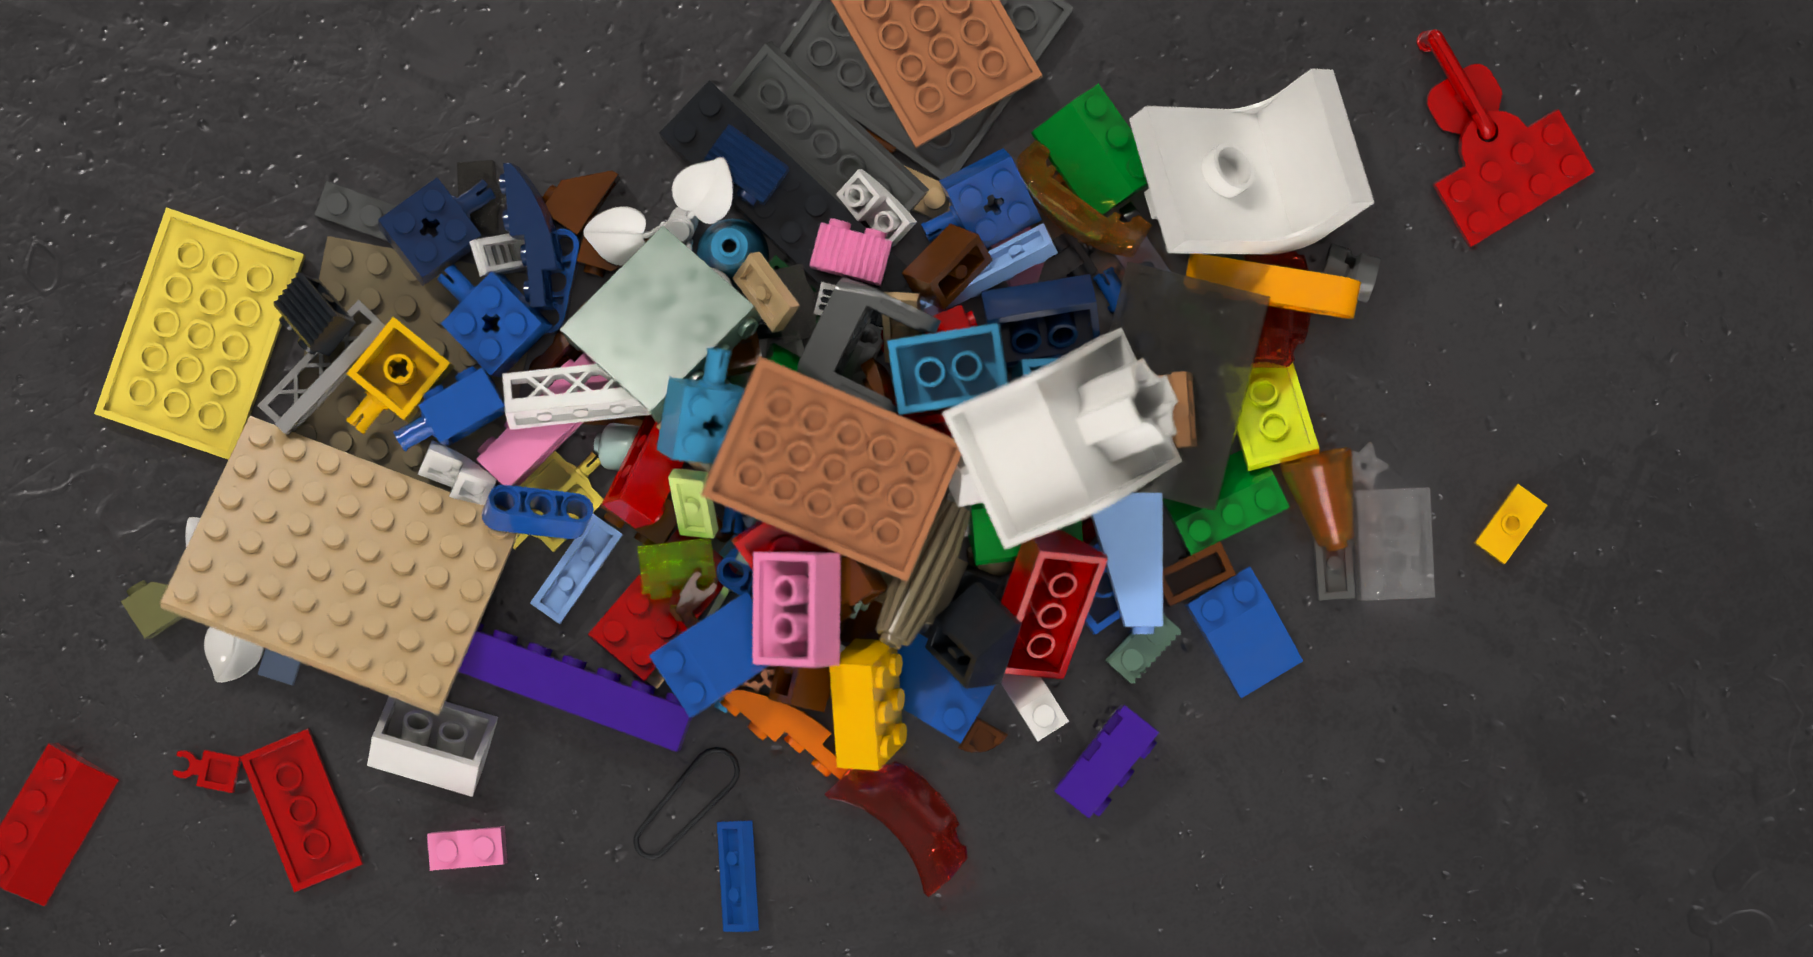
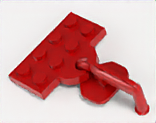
[1417,29,1595,247]

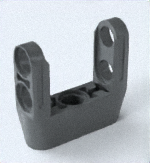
[797,277,941,414]

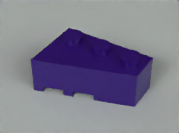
[1053,704,1160,818]

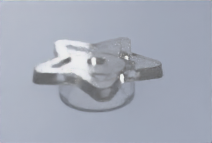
[1343,443,1388,490]

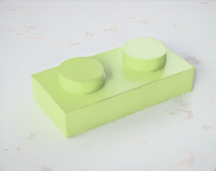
[668,468,719,539]

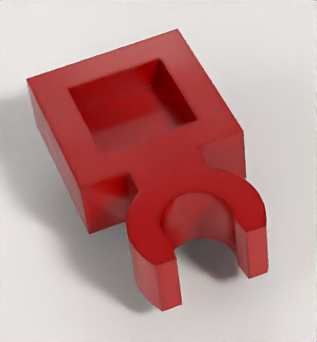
[173,750,241,793]

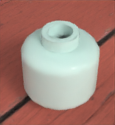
[594,423,640,471]

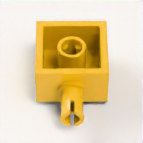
[346,317,455,434]

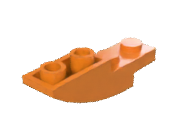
[719,686,848,779]

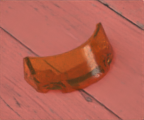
[1016,140,1153,258]

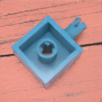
[657,347,745,464]

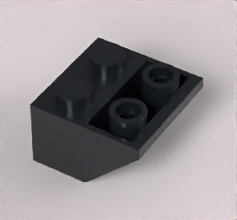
[925,582,1022,689]

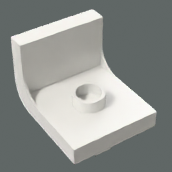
[1129,69,1374,254]
[943,327,1182,549]

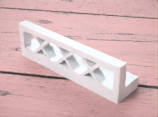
[503,364,651,430]

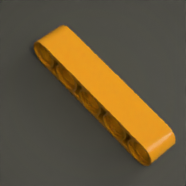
[1183,253,1361,319]

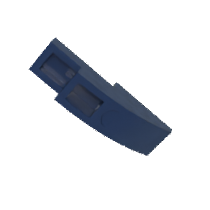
[499,163,565,311]

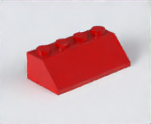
[1001,529,1108,679]
[0,743,120,906]

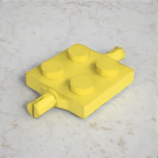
[513,450,604,552]

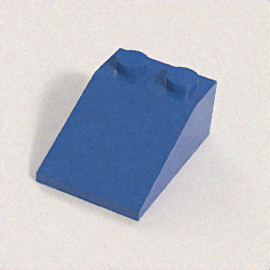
[1184,566,1303,698]
[649,591,770,718]
[897,633,995,744]

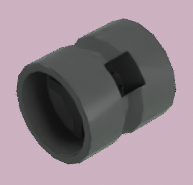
[1321,243,1381,303]

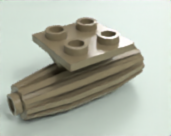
[875,499,971,649]

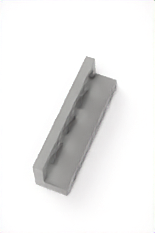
[257,299,386,435]

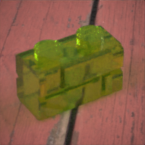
[637,538,716,599]

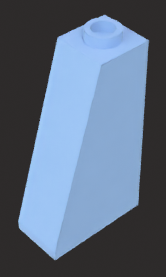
[1091,493,1163,634]

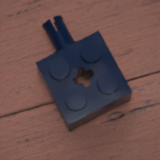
[378,177,496,286]

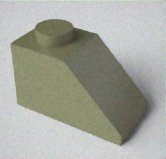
[121,580,184,639]

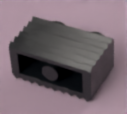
[273,272,356,356]

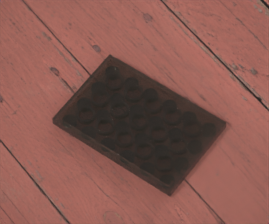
[1110,262,1271,511]

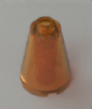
[1280,447,1354,552]

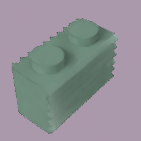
[1105,614,1181,683]

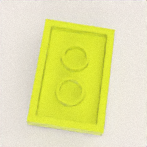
[1219,349,1320,471]

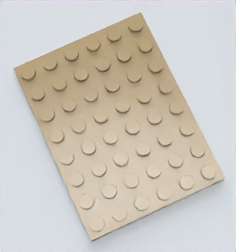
[160,416,519,715]

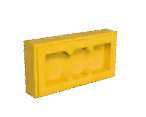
[1474,484,1548,564]

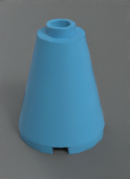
[696,219,769,291]

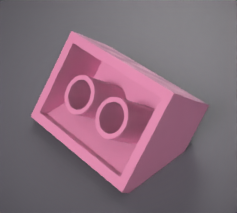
[753,552,840,667]

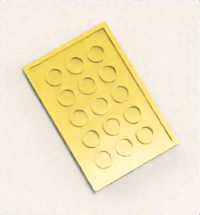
[94,207,306,460]

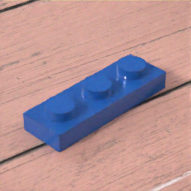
[717,820,759,932]

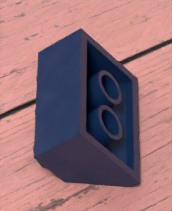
[981,274,1100,373]

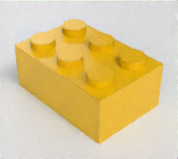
[830,638,907,771]

